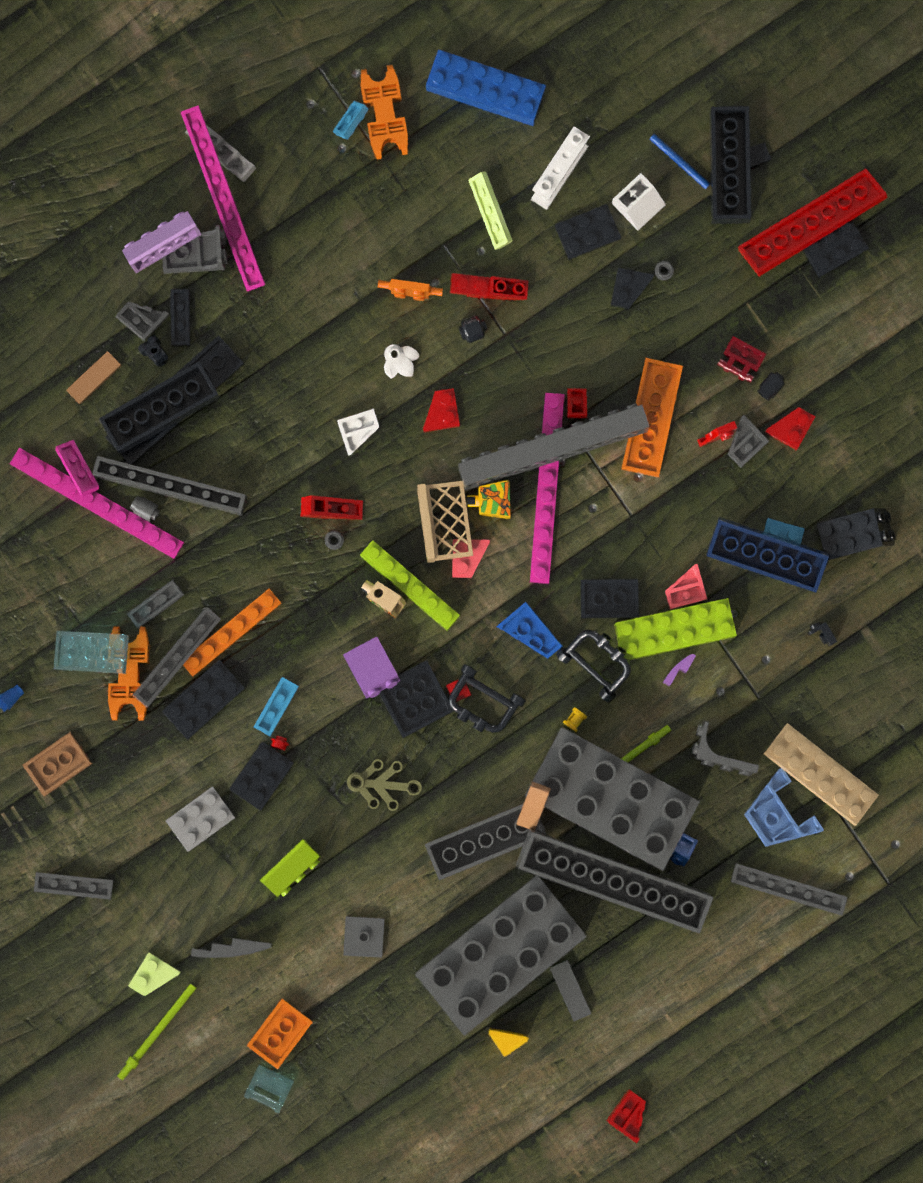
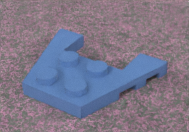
[744,768,824,847]

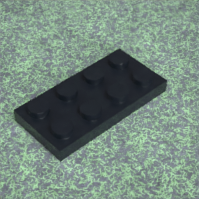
[162,660,245,740]

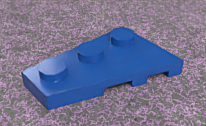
[496,602,563,659]

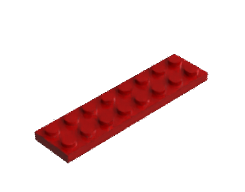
[738,169,887,277]

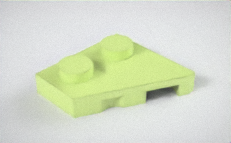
[128,952,181,996]

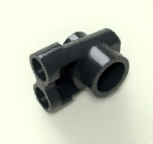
[138,335,168,366]

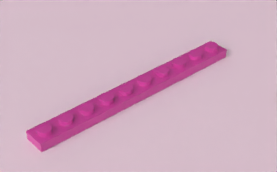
[181,106,265,292]
[530,393,564,584]
[10,448,184,559]

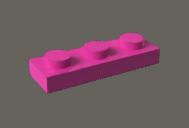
[56,440,99,496]

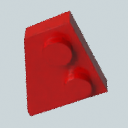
[423,388,460,432]
[765,408,816,451]
[697,421,737,447]
[606,1089,646,1143]

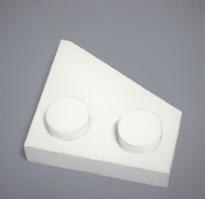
[337,409,379,456]

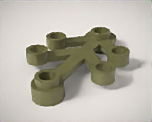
[347,759,422,811]

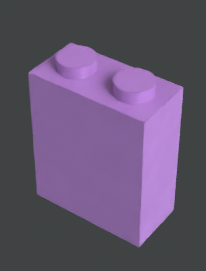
[343,637,400,699]

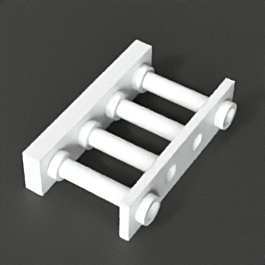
[531,127,590,210]

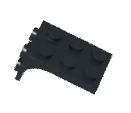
[817,508,896,561]

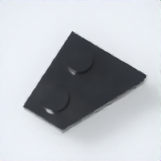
[610,268,654,309]

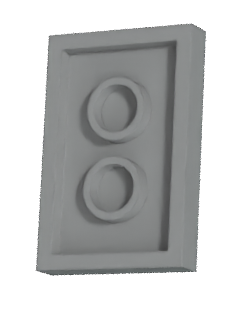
[166,787,235,852]

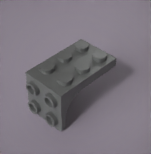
[163,225,228,274]
[691,720,759,777]

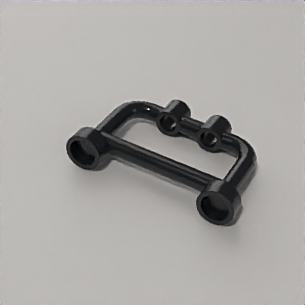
[556,629,631,703]
[449,663,526,733]

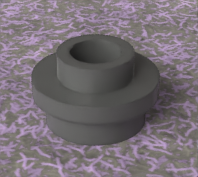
[655,261,674,280]
[325,531,344,550]

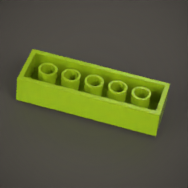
[614,598,737,661]

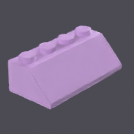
[122,211,201,273]

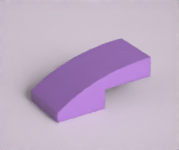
[662,654,696,686]

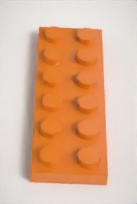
[621,358,683,478]

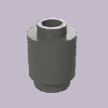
[130,496,160,522]

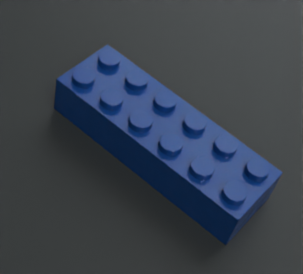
[426,50,546,126]

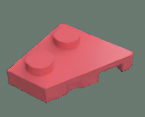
[452,539,490,578]
[665,564,707,610]

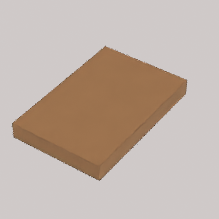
[23,732,93,797]

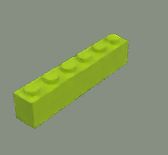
[360,540,460,632]

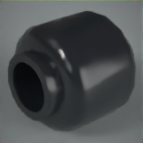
[458,316,488,343]

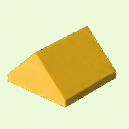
[489,1027,528,1057]

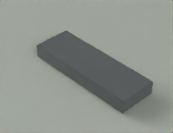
[127,580,184,630]
[550,960,591,1022]

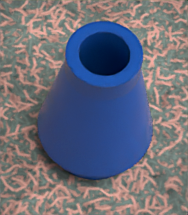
[0,685,24,712]

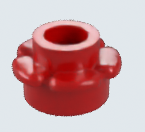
[271,736,289,751]

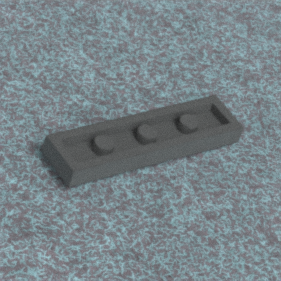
[34,872,114,900]

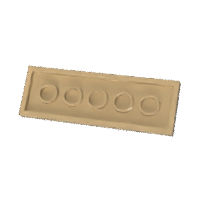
[764,723,879,826]

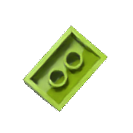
[260,840,321,897]

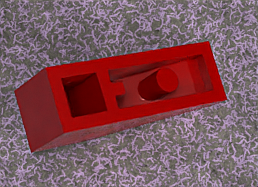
[301,495,363,520]

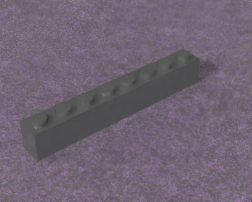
[92,456,247,516]

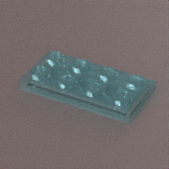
[54,631,129,674]

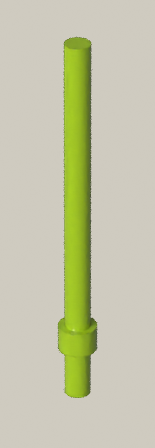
[621,725,672,763]
[117,984,196,1080]

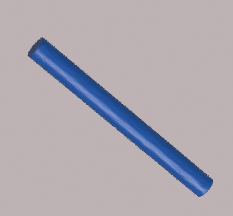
[650,134,710,189]

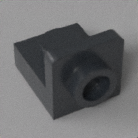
[808,621,838,647]

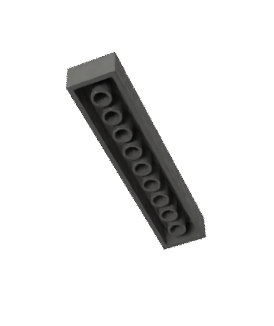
[458,404,650,491]
[516,828,713,934]

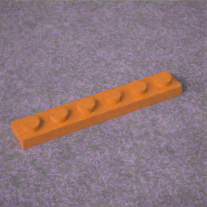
[183,589,282,677]

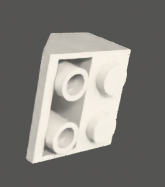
[612,173,666,230]

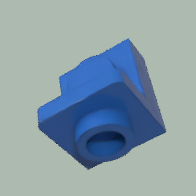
[670,833,698,866]

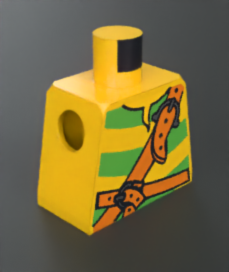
[467,480,510,519]

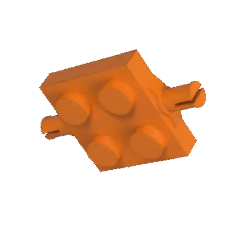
[378,279,443,301]

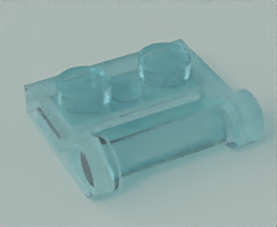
[244,1065,294,1114]

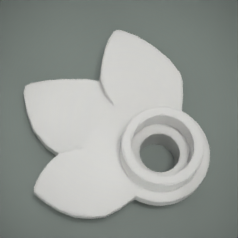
[384,344,419,378]

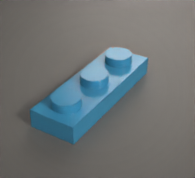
[254,677,299,737]

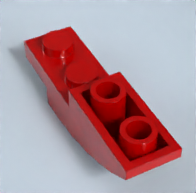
[450,273,528,300]

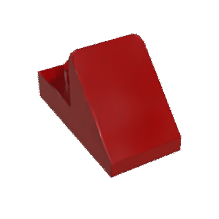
[567,388,587,419]

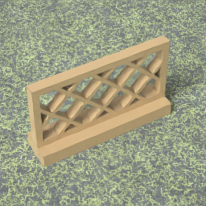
[417,481,473,563]

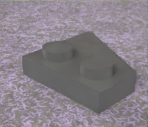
[116,302,169,342]
[728,415,769,468]

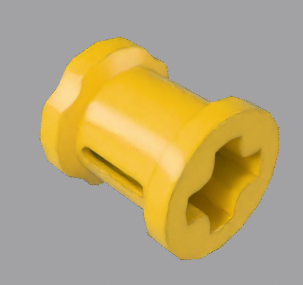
[562,707,587,733]

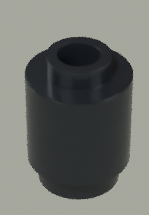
[757,372,785,401]

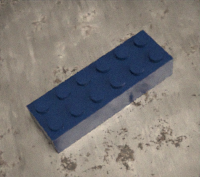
[706,517,829,592]

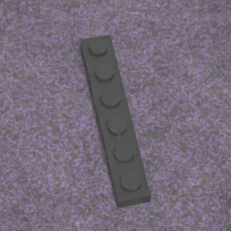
[132,607,221,707]
[730,863,848,916]

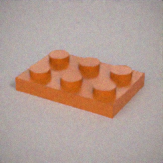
[247,998,313,1069]

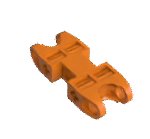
[361,65,408,160]
[108,626,150,721]

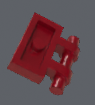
[717,336,766,383]

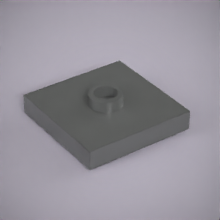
[343,916,385,958]

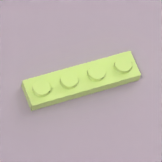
[469,172,512,249]

